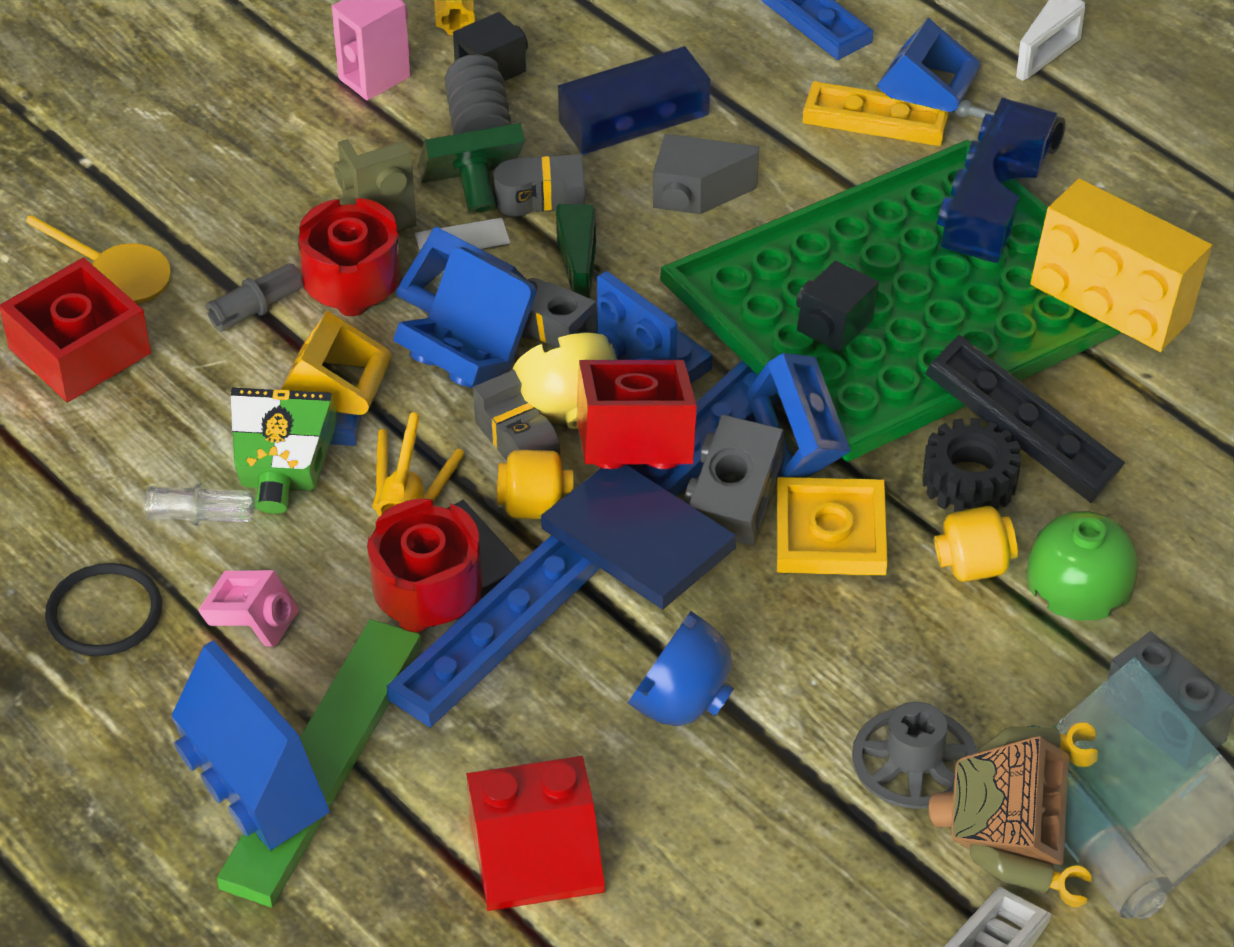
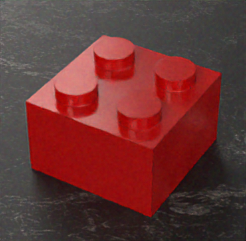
[0,257,151,403]
[576,360,697,469]

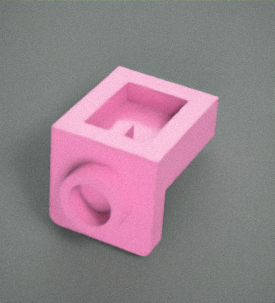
[198,570,299,647]

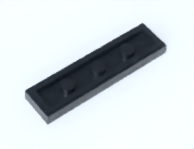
[925,334,1125,503]

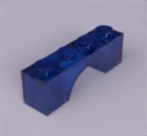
[937,97,1057,264]

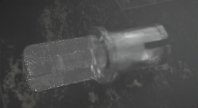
[145,483,255,526]

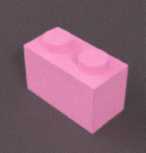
[332,0,411,101]

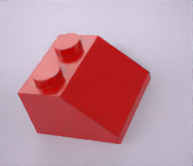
[466,756,605,911]

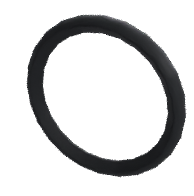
[45,563,162,656]

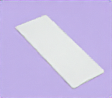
[415,218,510,250]

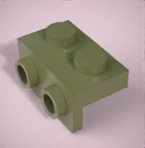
[334,139,417,232]

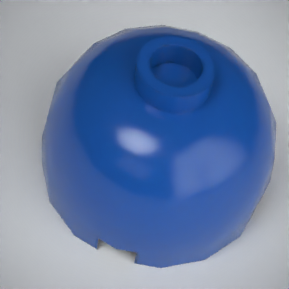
[627,611,734,726]

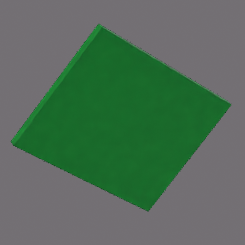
[660,139,1122,462]

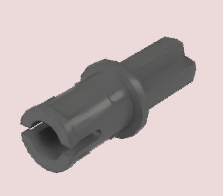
[205,263,304,332]

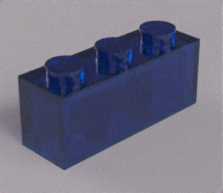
[558,46,710,155]

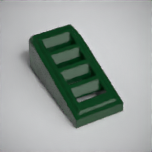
[556,204,597,299]

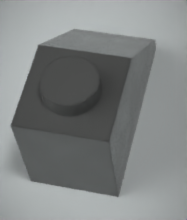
[653,134,759,214]

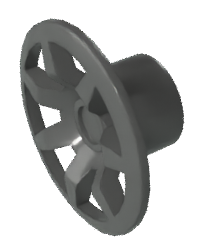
[852,702,977,809]

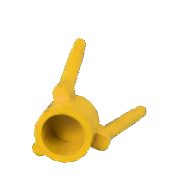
[372,412,464,517]

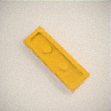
[802,81,950,146]

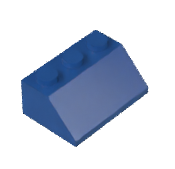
[171,640,330,851]

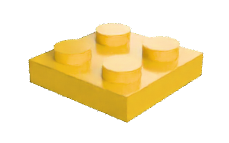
[776,477,887,575]

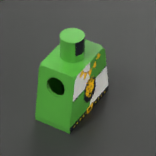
[231,387,338,514]

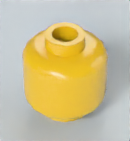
[497,450,573,519]
[934,506,1018,582]

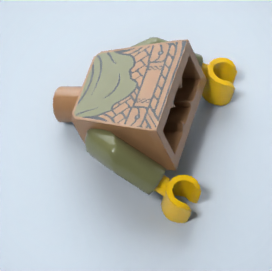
[929,722,1099,907]

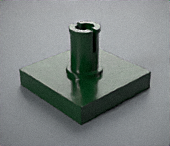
[417,123,525,214]

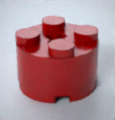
[298,198,402,317]
[367,498,482,632]

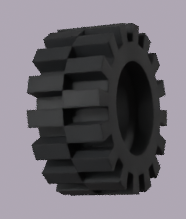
[922,418,1022,512]

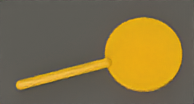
[26,215,171,304]

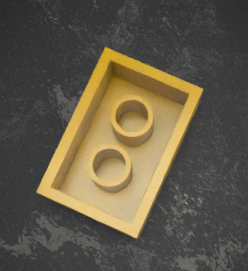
[1030,178,1213,352]

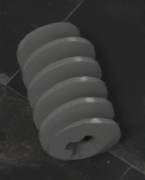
[445,54,511,135]

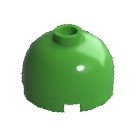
[1026,511,1138,621]

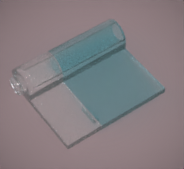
[1027,657,1234,919]

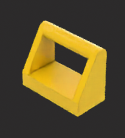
[279,310,392,415]

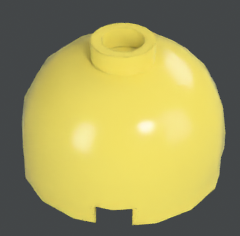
[513,332,617,429]

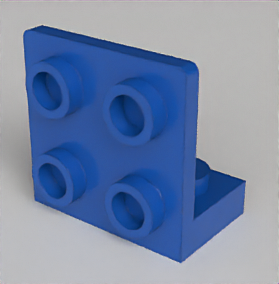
[597,271,713,384]

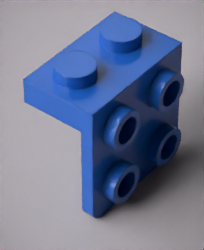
[393,247,536,388]

